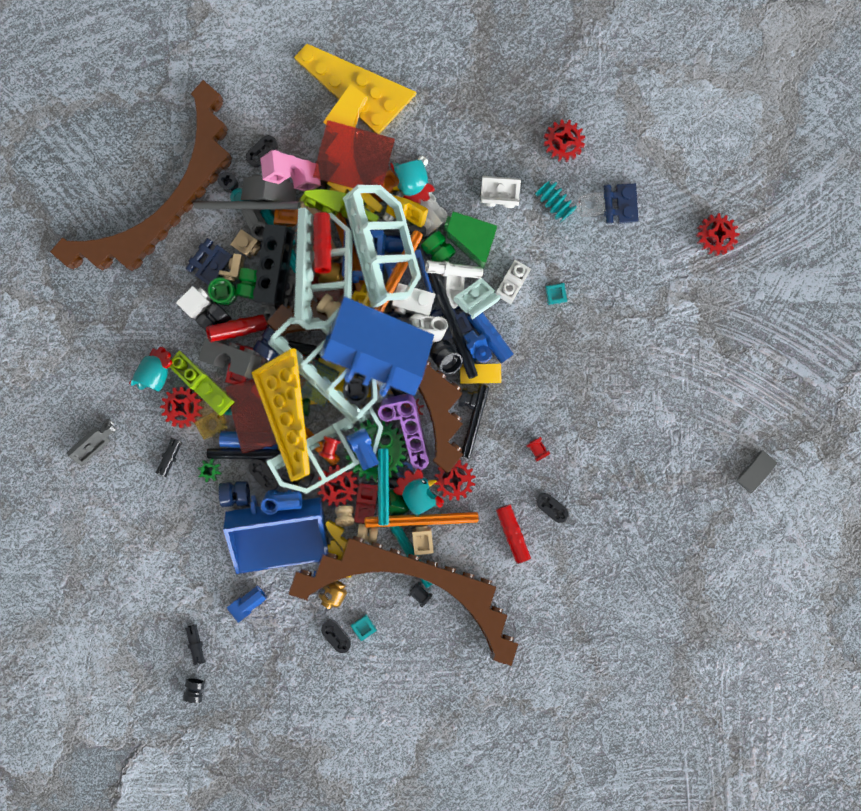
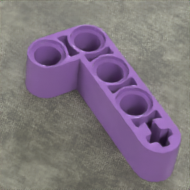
[378,394,429,470]

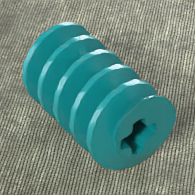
[535,180,577,223]

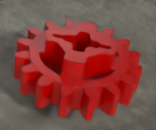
[543,119,585,162]
[696,213,740,256]
[160,386,204,428]
[434,460,476,501]
[318,465,359,507]

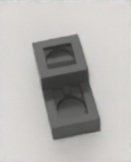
[736,450,777,494]

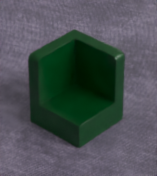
[377,489,410,516]

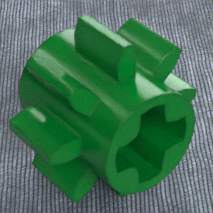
[197,459,222,483]

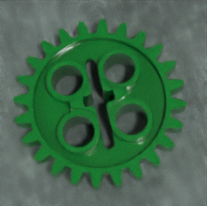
[344,420,407,482]

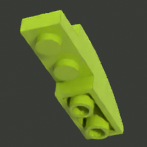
[300,190,379,222]
[170,350,234,416]

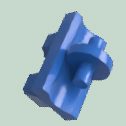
[464,330,492,363]

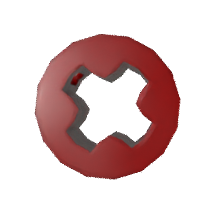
[318,436,341,460]
[526,437,550,462]

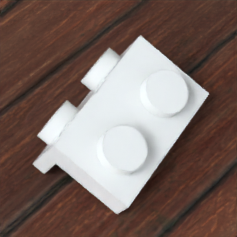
[481,176,521,208]
[420,192,447,237]
[391,283,435,316]

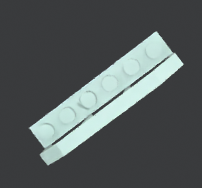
[343,185,421,308]
[294,207,353,330]
[268,318,377,424]
[266,407,383,493]

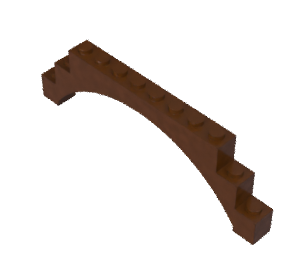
[50,80,233,271]
[267,294,463,473]
[288,536,518,666]

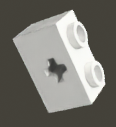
[176,286,212,319]

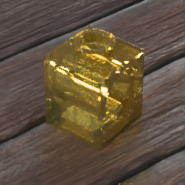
[194,411,227,440]

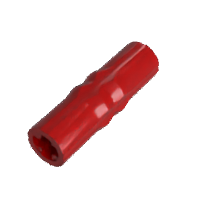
[313,212,332,274]
[206,314,267,343]
[496,504,531,564]

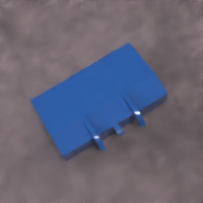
[320,296,434,397]
[223,490,329,574]

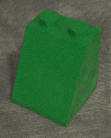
[444,211,497,269]

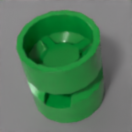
[420,231,457,262]
[235,268,257,299]
[208,278,237,306]

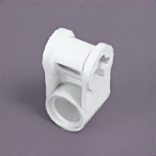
[409,314,448,342]

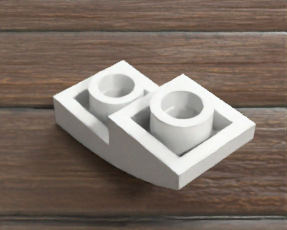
[495,260,531,304]

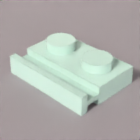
[453,278,501,319]

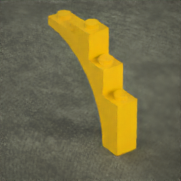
[323,84,384,213]

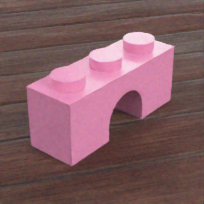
[261,150,321,191]

